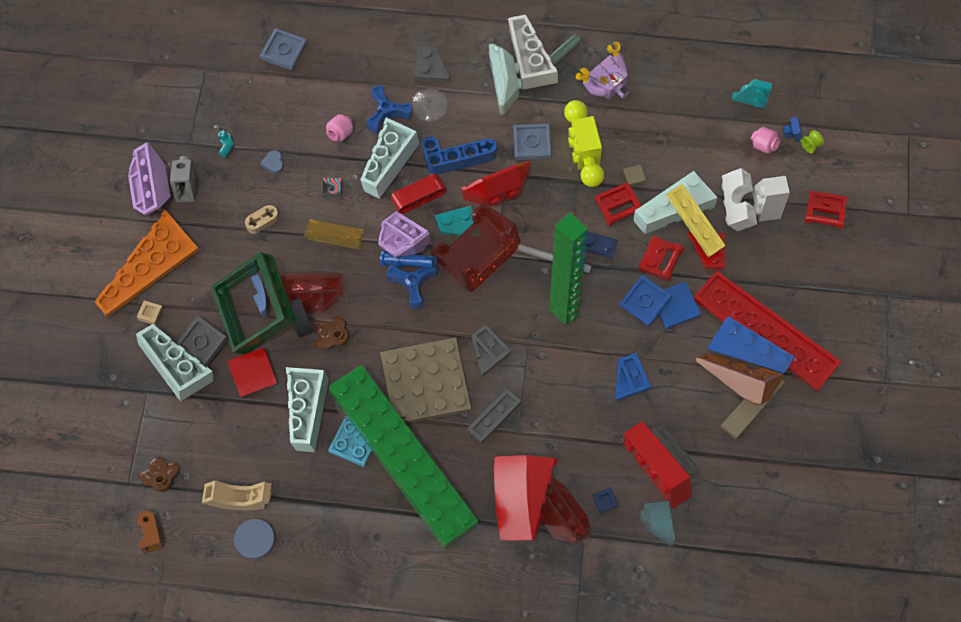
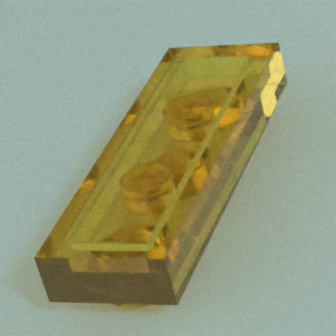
[304,219,364,249]

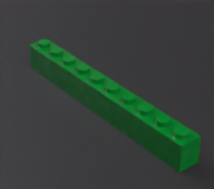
[549,212,588,325]

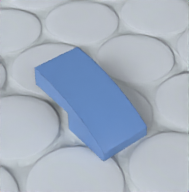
[251,274,268,319]

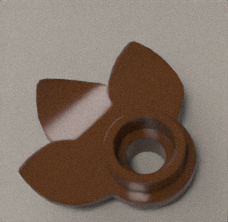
[314,316,349,349]
[139,457,179,492]

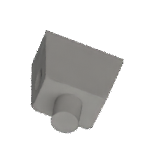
[170,156,195,203]

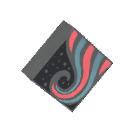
[322,178,342,197]

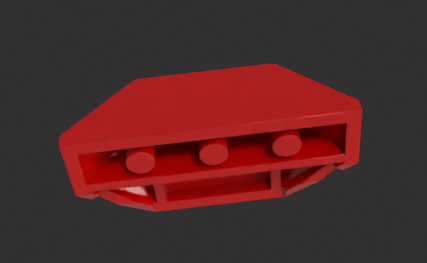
[461,161,531,208]

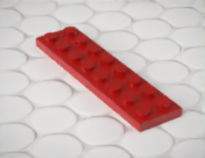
[693,271,841,392]

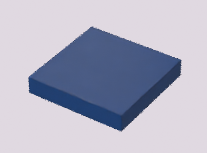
[619,275,673,327]
[659,282,701,330]

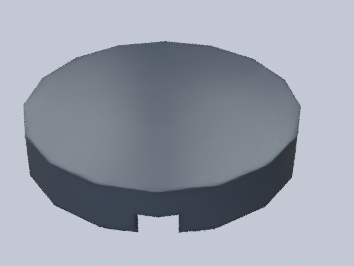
[234,519,275,560]

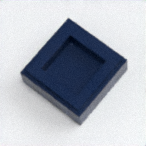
[592,488,619,515]

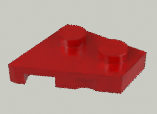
[688,232,725,270]

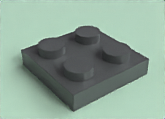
[176,316,228,367]

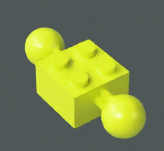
[564,100,604,187]

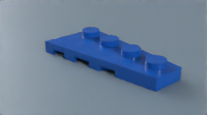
[707,316,795,374]

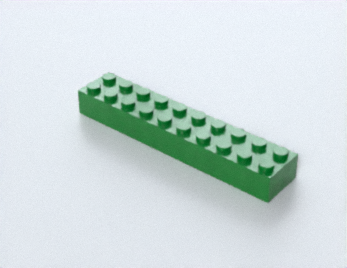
[329,365,478,550]

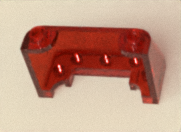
[430,202,520,292]

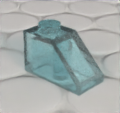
[640,501,675,546]

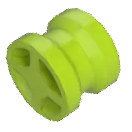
[800,130,824,153]

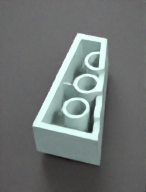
[360,118,420,199]
[633,171,717,234]
[136,324,213,401]
[286,367,329,452]

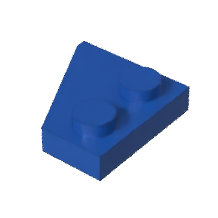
[615,353,651,402]

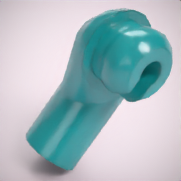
[218,130,234,158]

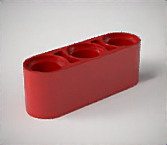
[390,174,447,214]

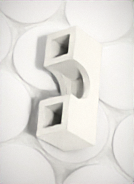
[722,168,757,231]

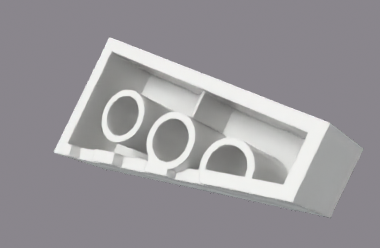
[508,15,558,90]

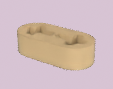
[245,205,279,233]

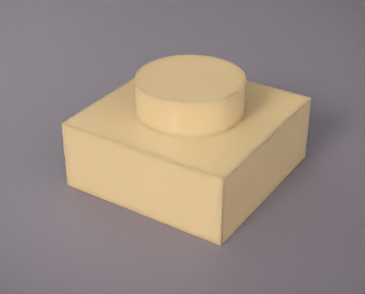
[137,301,163,325]

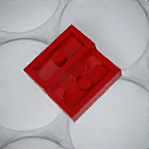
[227,347,277,397]

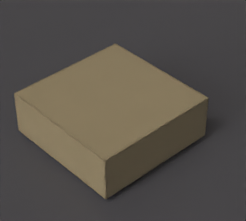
[622,165,646,187]

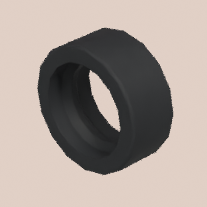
[290,299,312,337]

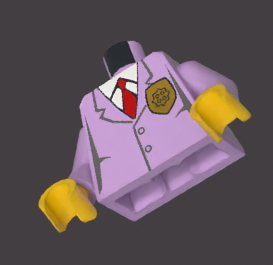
[576,42,630,99]

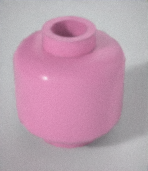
[326,114,353,142]
[751,127,780,154]

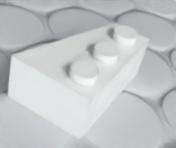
[752,176,790,221]

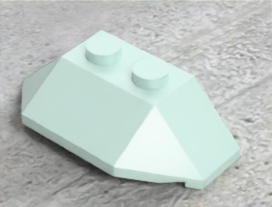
[489,44,522,115]

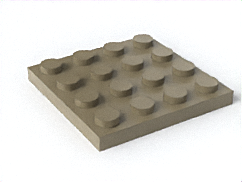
[380,337,471,424]

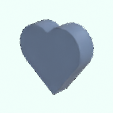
[260,150,283,174]

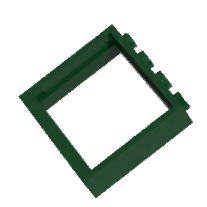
[211,252,296,355]

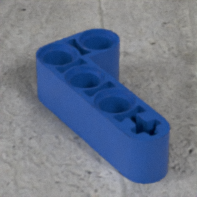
[422,136,497,175]

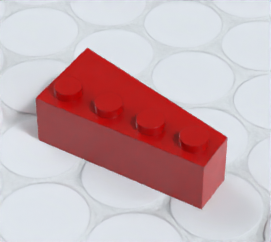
[623,421,692,509]

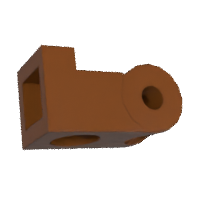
[137,511,164,554]

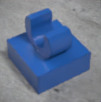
[783,117,803,142]

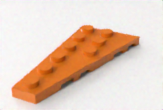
[95,210,199,318]

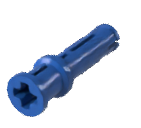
[380,250,437,268]

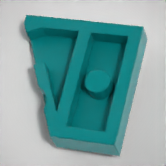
[732,79,772,108]
[435,206,481,240]

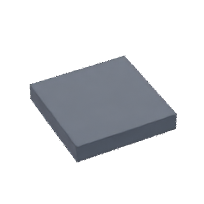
[260,28,308,71]
[513,124,551,160]

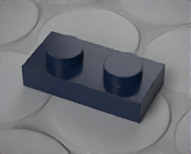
[586,232,618,259]

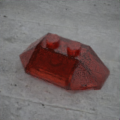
[266,271,343,312]
[540,478,591,544]

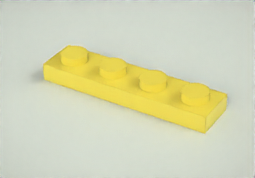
[666,183,725,257]

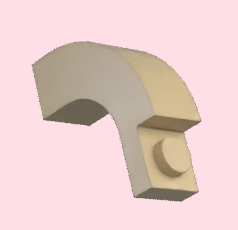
[202,480,271,511]

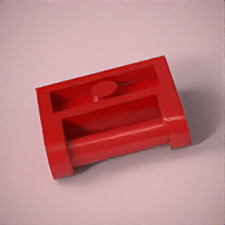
[594,182,641,226]
[805,190,847,229]
[638,236,684,281]

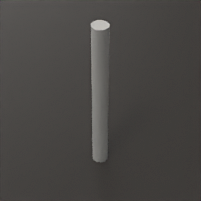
[518,244,592,273]

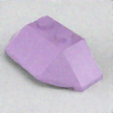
[128,142,170,215]
[378,211,430,257]

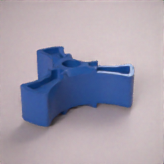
[367,85,412,133]
[387,264,437,309]

